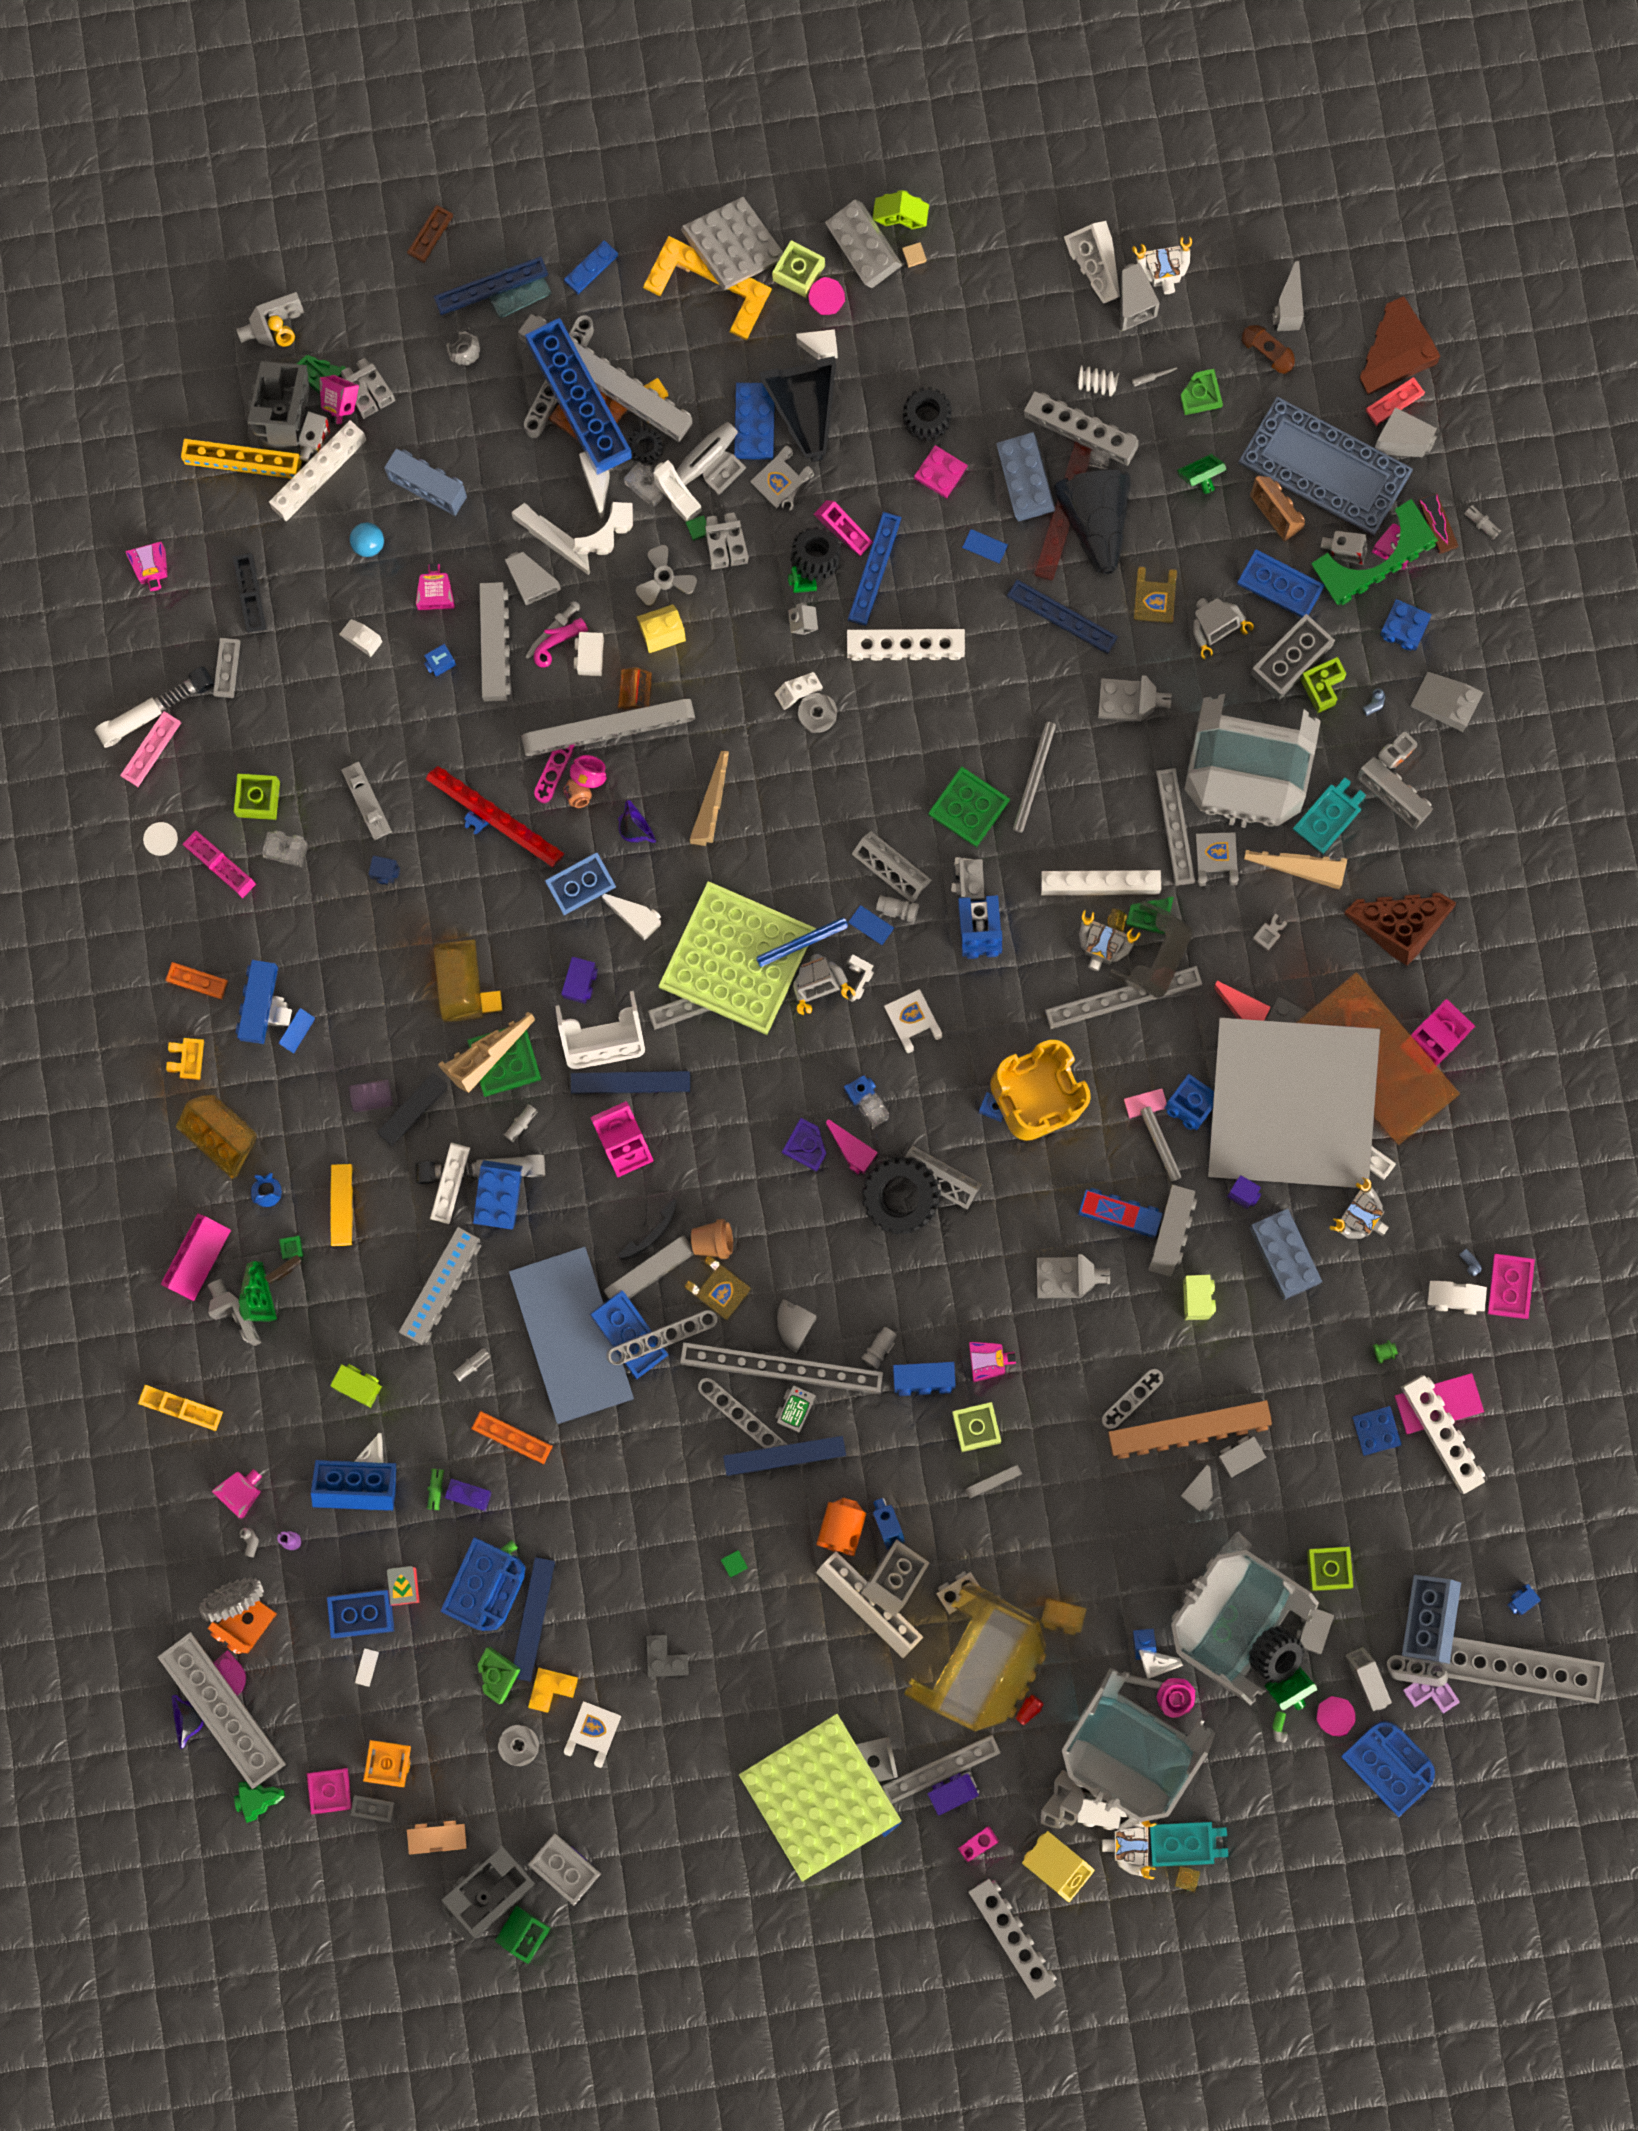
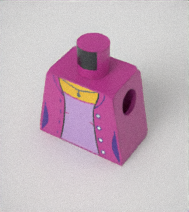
[126,542,167,591]
[969,1342,1016,1382]

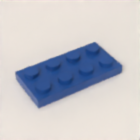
[734,383,774,460]
[1237,549,1325,618]
[589,1290,668,1379]

